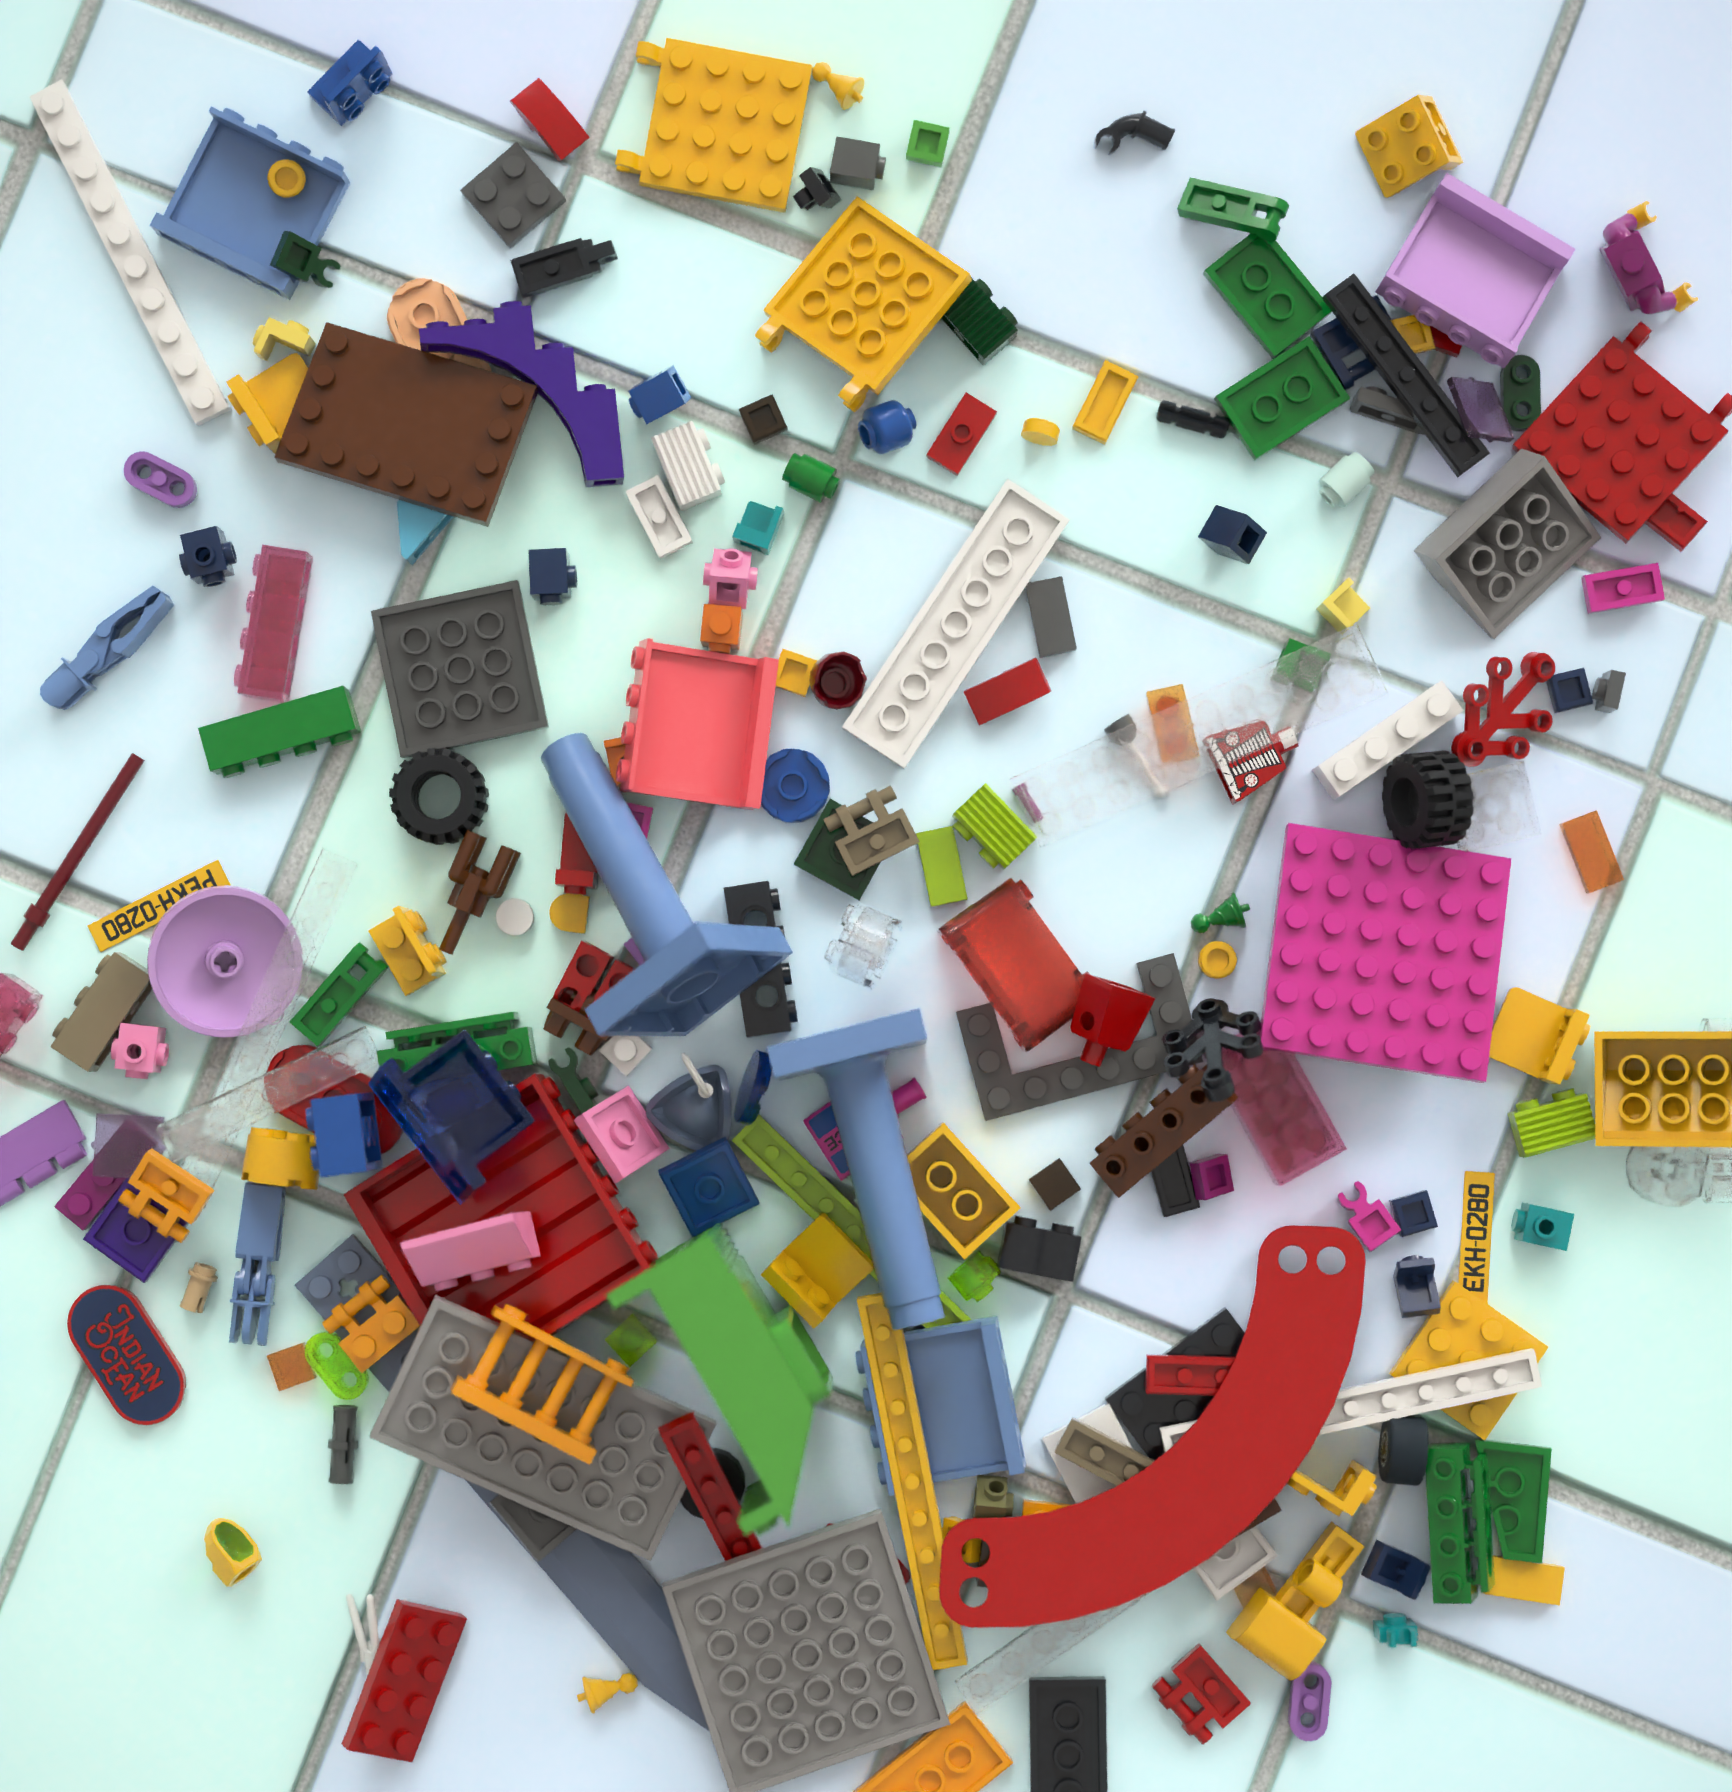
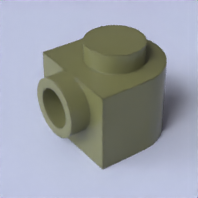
[973,1475,1014,1518]

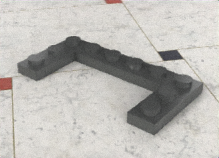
[956,953,1204,1121]

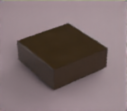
[739,394,788,445]
[1028,1158,1081,1211]

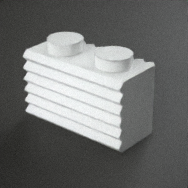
[651,421,726,512]

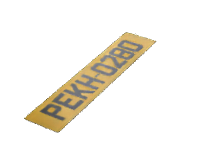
[87,859,231,952]
[1458,1171,1495,1304]

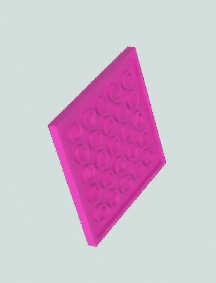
[1259,823,1512,1083]

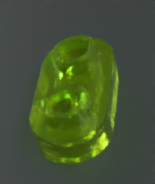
[305,1331,369,1400]

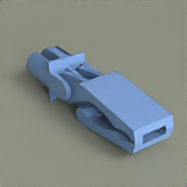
[40,585,174,710]
[229,1181,286,1346]

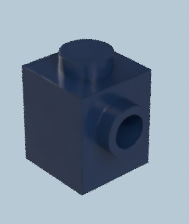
[1198,505,1267,565]
[528,548,578,606]

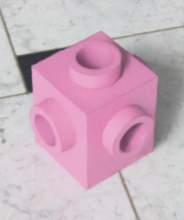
[703,549,758,609]
[111,1023,169,1079]

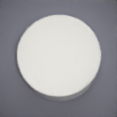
[495,898,534,936]

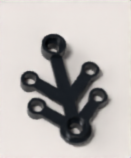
[1162,998,1264,1102]

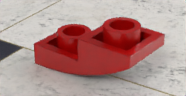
[510,78,590,161]
[963,657,1052,725]

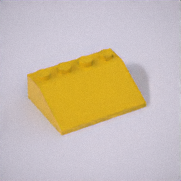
[1594,1031,1732,1147]

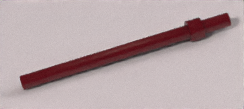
[10,753,145,951]

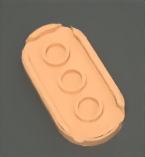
[387,278,492,372]

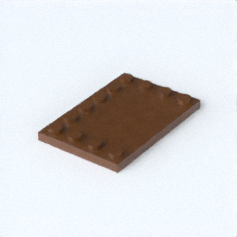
[274,322,539,527]

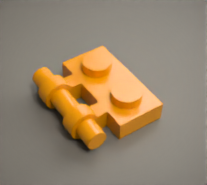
[118,1148,215,1243]
[322,1274,420,1373]

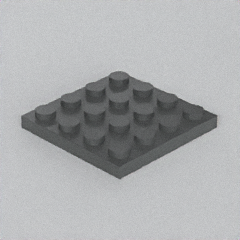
[371,580,549,758]

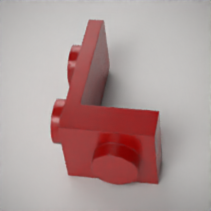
[555,813,598,895]

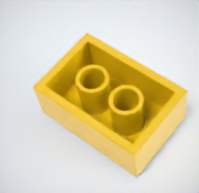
[907,1122,1021,1260]

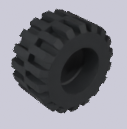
[389,748,489,845]
[1382,750,1474,849]

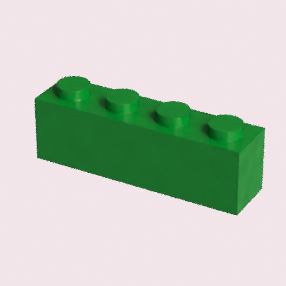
[198,685,361,778]

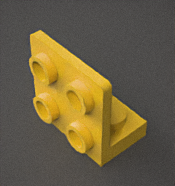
[1355,95,1464,198]
[368,905,447,996]
[760,1213,874,1329]

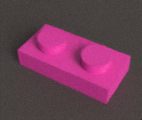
[1581,563,1665,614]

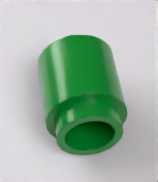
[782,453,840,503]

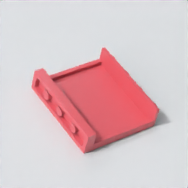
[616,638,779,810]

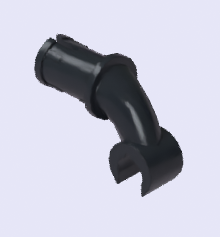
[1094,110,1176,155]

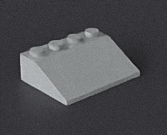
[1413,449,1601,639]

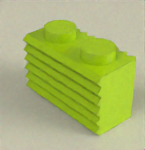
[952,783,1038,870]
[1507,1088,1595,1158]

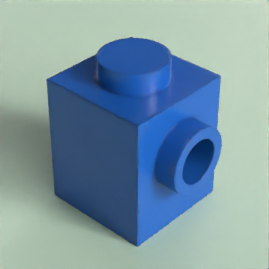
[628,365,691,424]

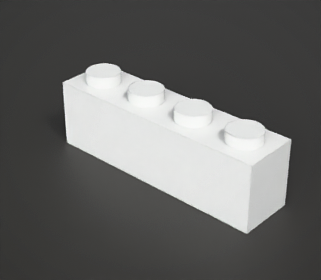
[1312,680,1464,800]

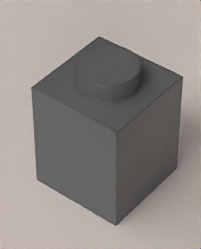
[830,136,886,190]

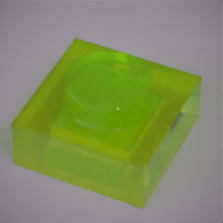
[604,1313,659,1367]

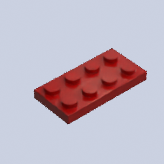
[341,1599,467,1763]

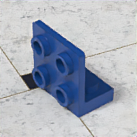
[307,39,393,126]

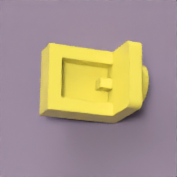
[253,317,316,361]

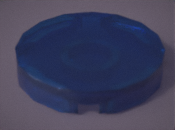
[734,1050,772,1126]

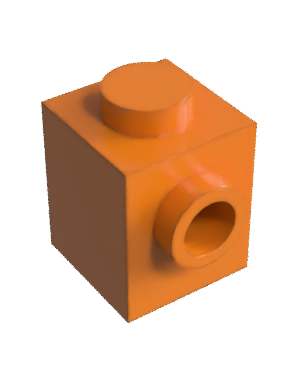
[700,604,743,654]

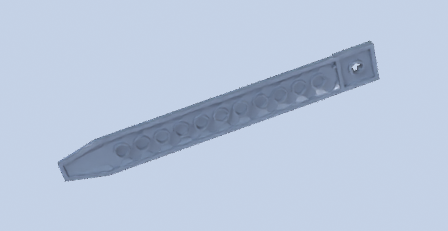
[295,1234,709,1731]

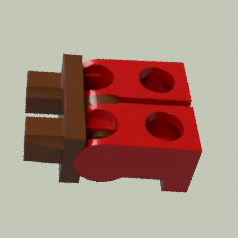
[543,940,636,1056]

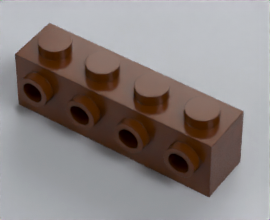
[1089,1064,1239,1198]

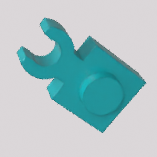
[1373,1613,1418,1648]

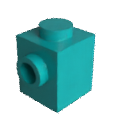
[1511,1202,1574,1251]

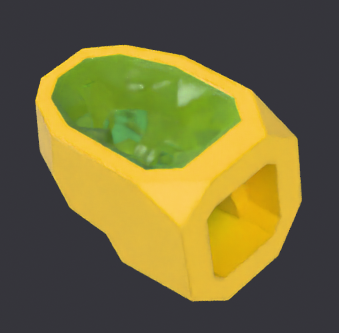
[204,1518,262,1587]

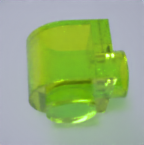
[947,1250,1001,1302]

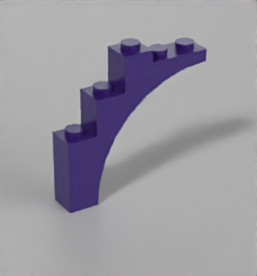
[419,301,624,488]

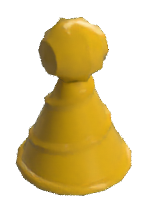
[812,62,865,110]
[577,1673,638,1714]

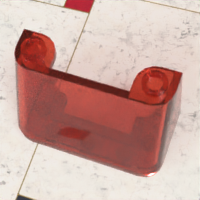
[937,878,1090,1053]

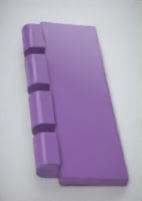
[0,1100,87,1207]

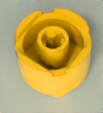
[241,1127,320,1190]

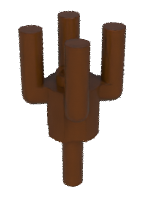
[439,830,521,955]

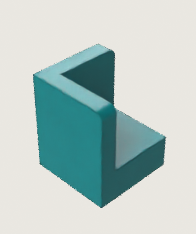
[732,501,784,556]

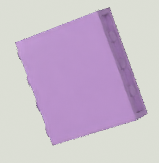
[1375,173,1575,368]

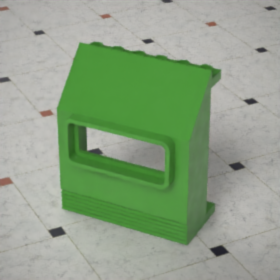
[606,1223,833,1536]

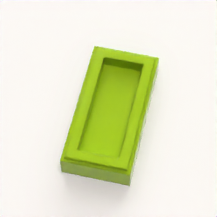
[916,826,968,907]

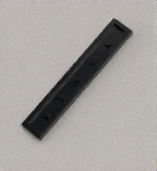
[1322,273,1490,478]

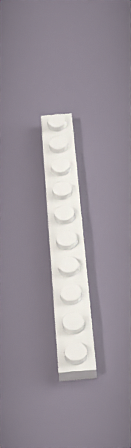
[29,80,231,427]
[1159,1348,1543,1453]

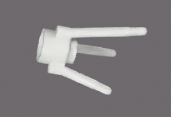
[346,1593,408,1675]

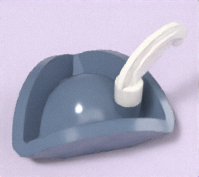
[646,1052,731,1151]

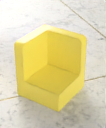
[1316,577,1370,636]

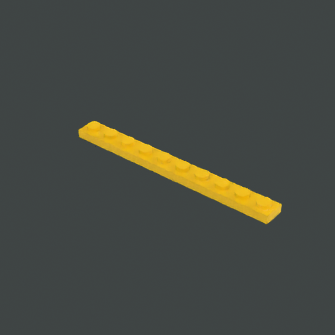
[857,1293,968,1670]

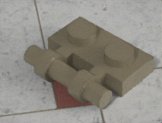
[823,785,920,876]

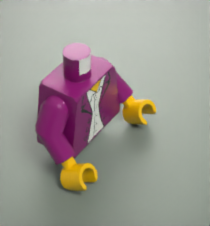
[1599,201,1698,314]

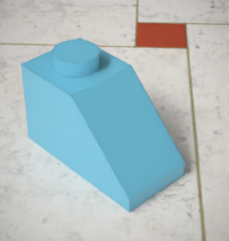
[397,500,454,565]

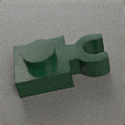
[270,231,341,288]

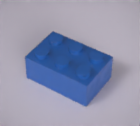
[306,1092,383,1178]

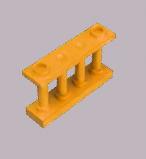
[450,1304,634,1465]

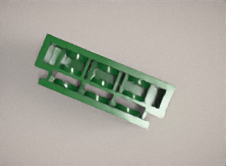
[377,1012,538,1088]
[1426,1443,1495,1604]

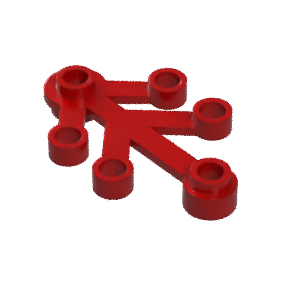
[1451,652,1556,767]

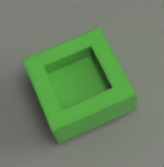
[906,120,950,168]

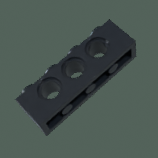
[723,881,798,1038]

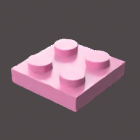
[574,1086,670,1184]

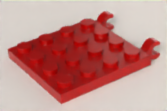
[1512,321,1732,544]

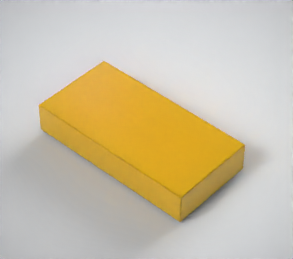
[1072,360,1139,445]
[1483,1555,1565,1606]

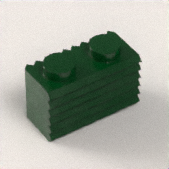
[941,277,1018,366]

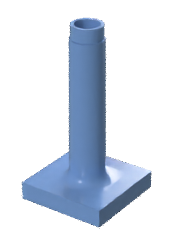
[540,733,793,1036]
[767,1008,945,1330]

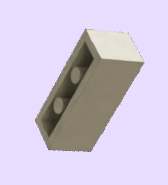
[50,952,152,1072]

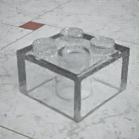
[1457,761,1542,853]

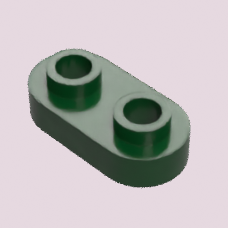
[1500,355,1541,432]

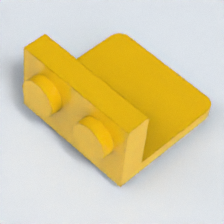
[226,353,308,454]
[1489,987,1590,1085]
[1287,1459,1377,1517]

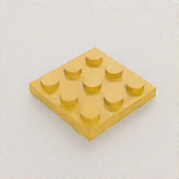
[1389,1280,1549,1441]

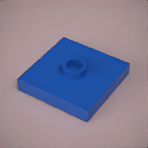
[658,1136,760,1238]

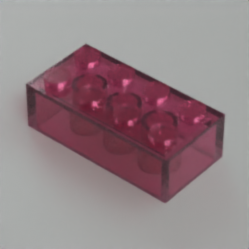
[1203,1019,1347,1186]

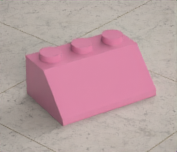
[401,1211,541,1291]

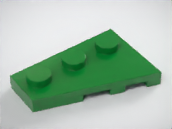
[1474,1438,1552,1563]

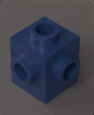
[179,526,237,587]

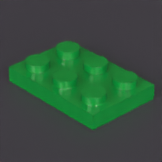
[1203,233,1332,359]
[1214,336,1350,461]

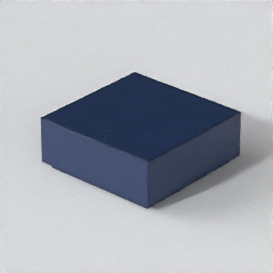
[1546,667,1593,714]
[1389,1190,1438,1237]

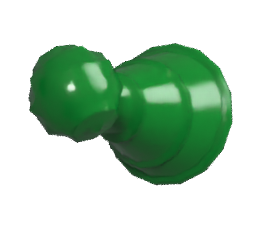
[1190,892,1250,933]

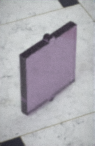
[1447,377,1515,443]
[91,1113,167,1178]

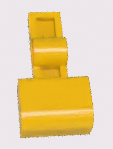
[1226,1521,1365,1681]

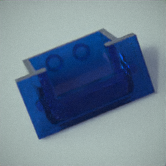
[368,1029,535,1205]

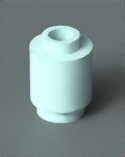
[1318,452,1375,507]

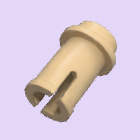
[179,1262,218,1313]

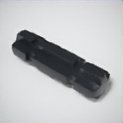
[1156,400,1230,439]

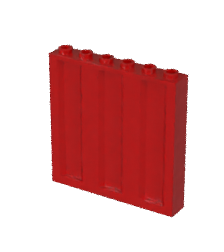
[343,1073,659,1339]

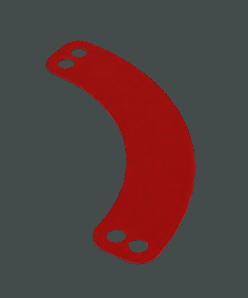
[939,1225,1366,1628]

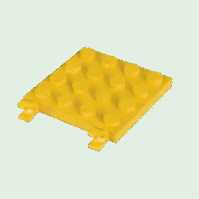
[615,38,812,213]
[755,196,972,413]

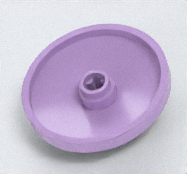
[147,885,302,1037]

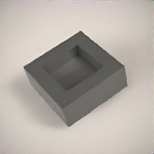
[1592,669,1626,713]

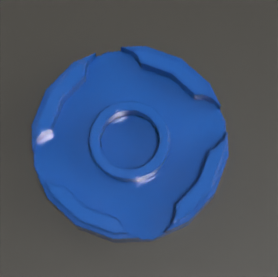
[761,748,830,823]

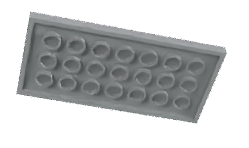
[369,1295,717,1561]

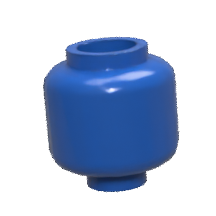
[858,400,916,454]

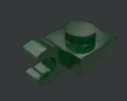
[548,1047,599,1114]

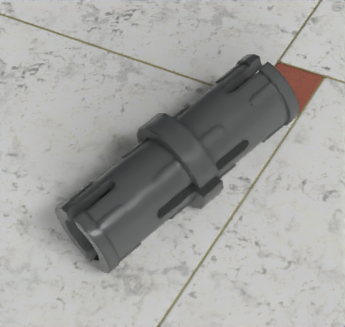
[327,1405,359,1484]

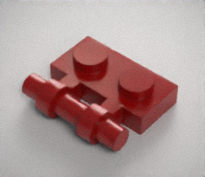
[1151,1643,1251,1745]

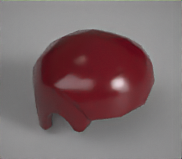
[809,651,867,710]

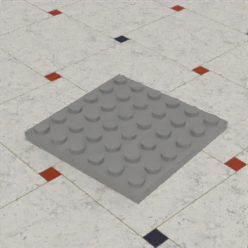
[661,1508,950,1792]

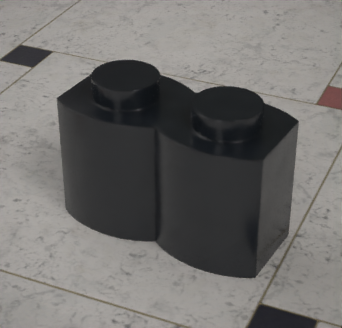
[997,1215,1082,1282]

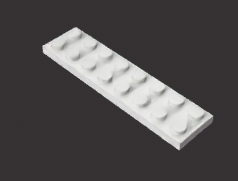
[842,478,1070,769]

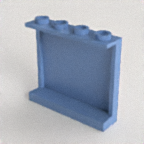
[150,106,351,300]
[855,1316,1026,1496]

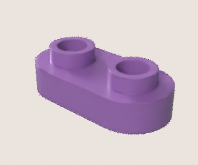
[123,451,197,508]
[1288,1662,1332,1741]

